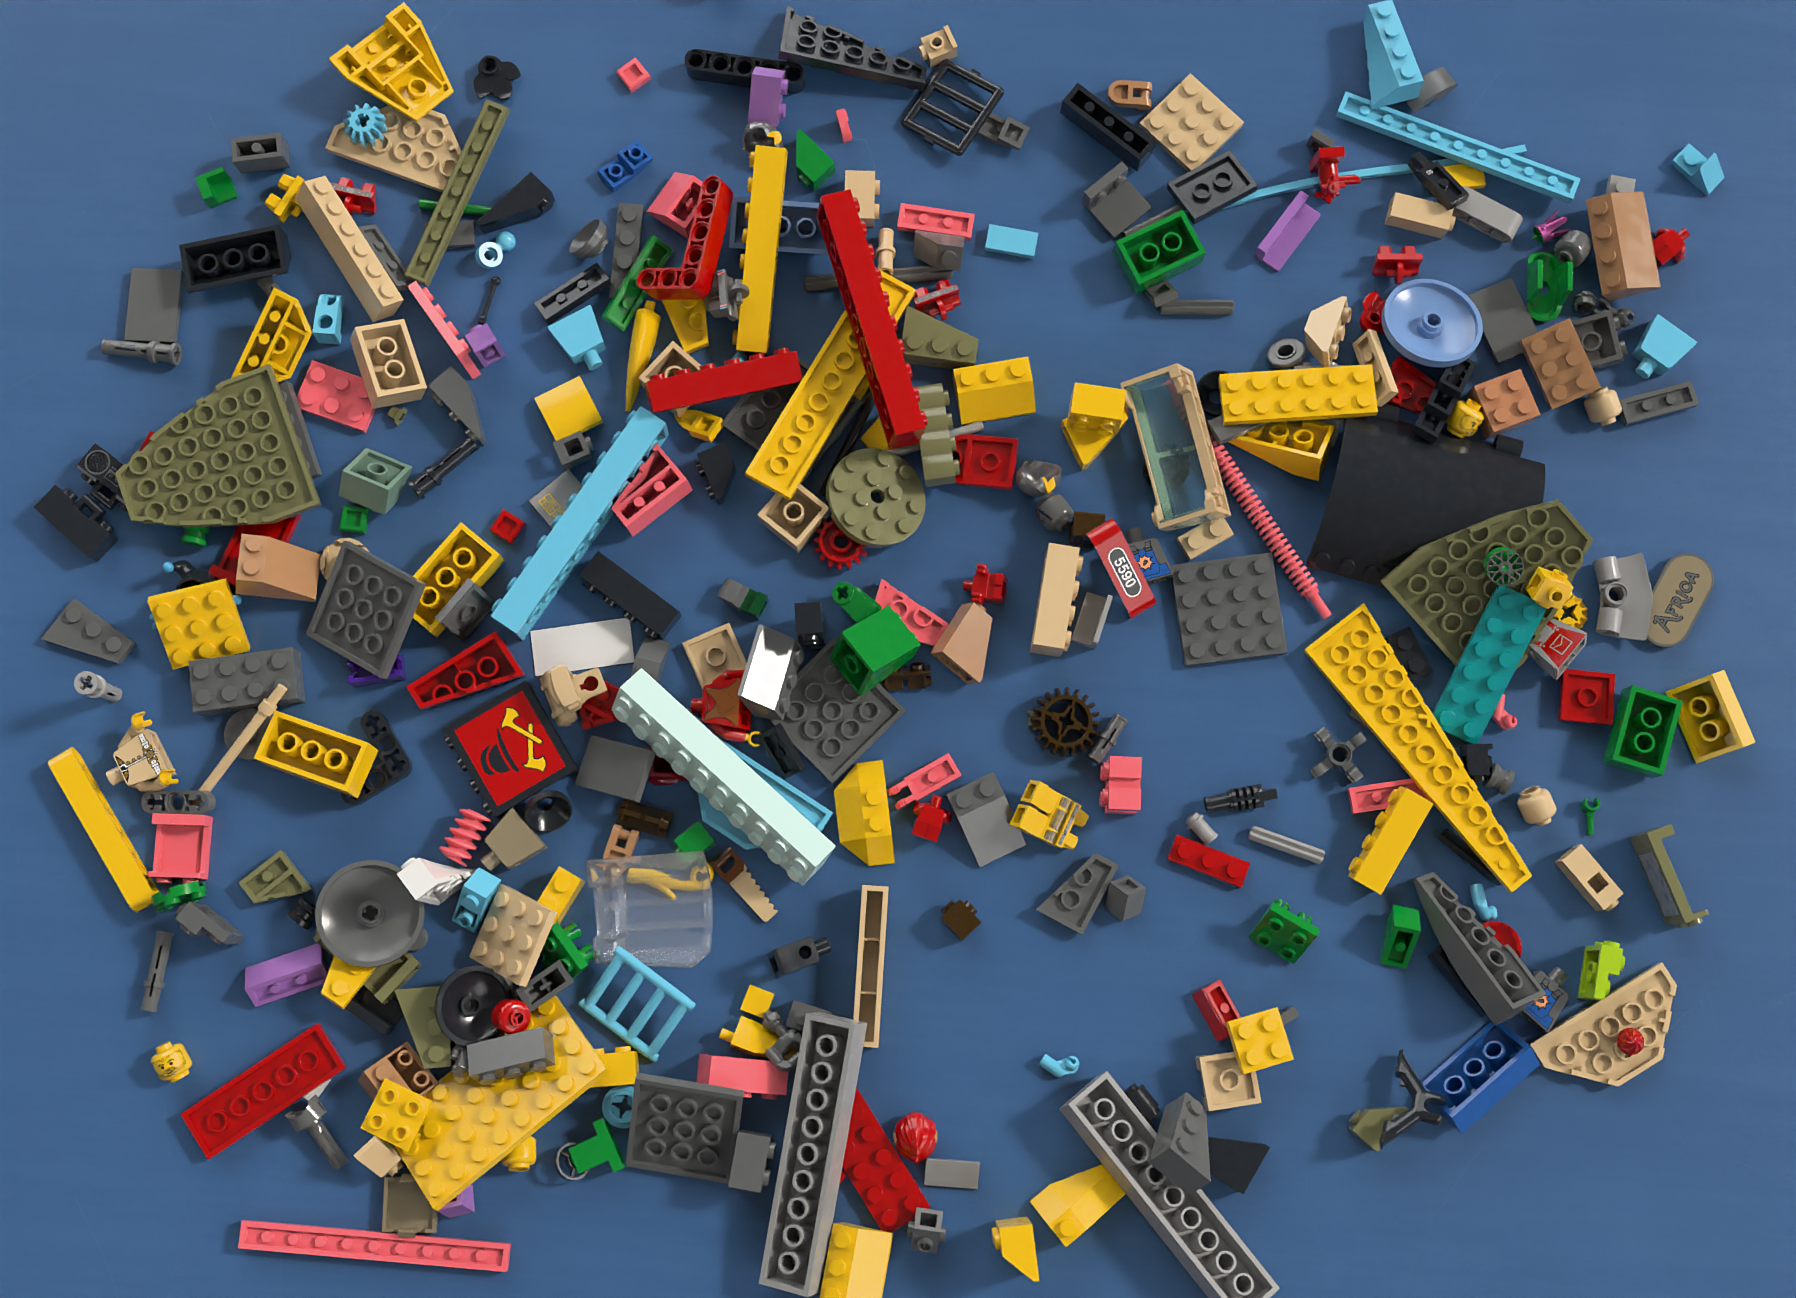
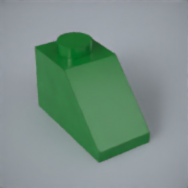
[796,129,836,192]
[1380,905,1421,969]

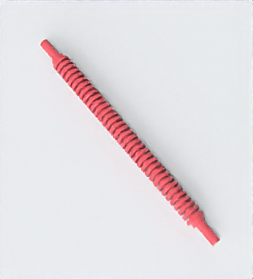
[1161,374,1332,620]

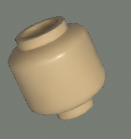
[1584,386,1622,426]
[1517,786,1557,826]

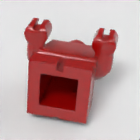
[1653,228,1690,268]
[963,564,1008,605]
[912,795,953,842]

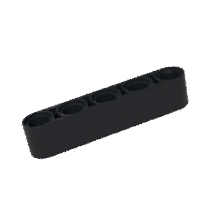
[684,49,805,94]

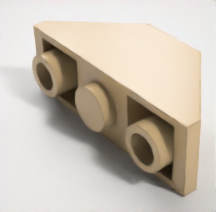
[1304,296,1351,367]

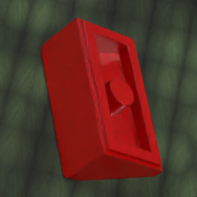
[1192,979,1241,1041]

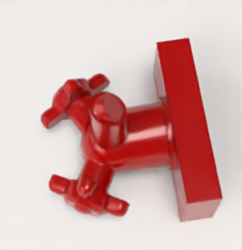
[1309,146,1361,204]

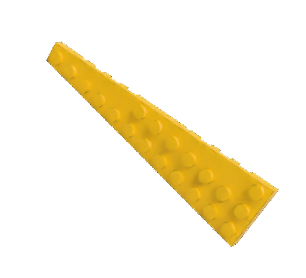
[1303,603,1532,893]

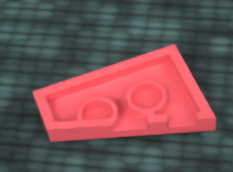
[875,579,949,647]

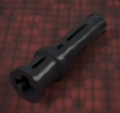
[407,436,479,500]

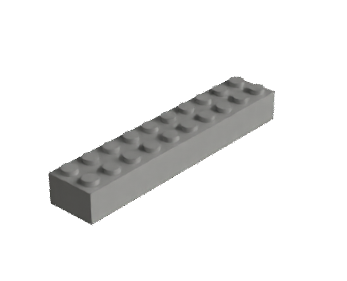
[759,1012,867,1297]
[1059,1071,1280,1298]

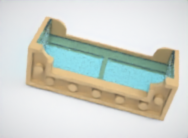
[1120,363,1231,532]

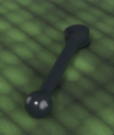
[478,276,501,325]

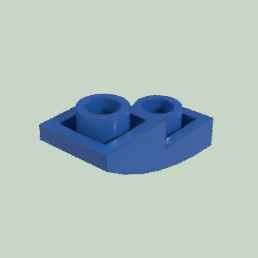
[597,140,653,193]

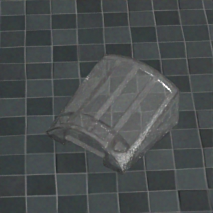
[586,851,713,968]

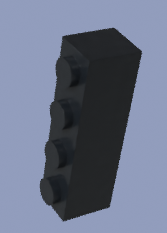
[1060,83,1156,172]
[579,551,682,640]

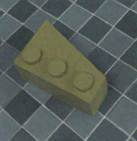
[902,306,979,369]

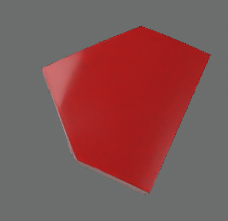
[579,676,619,730]

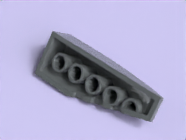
[1413,872,1546,1025]

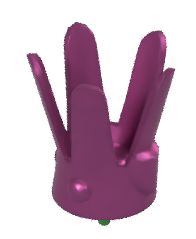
[1531,210,1570,244]

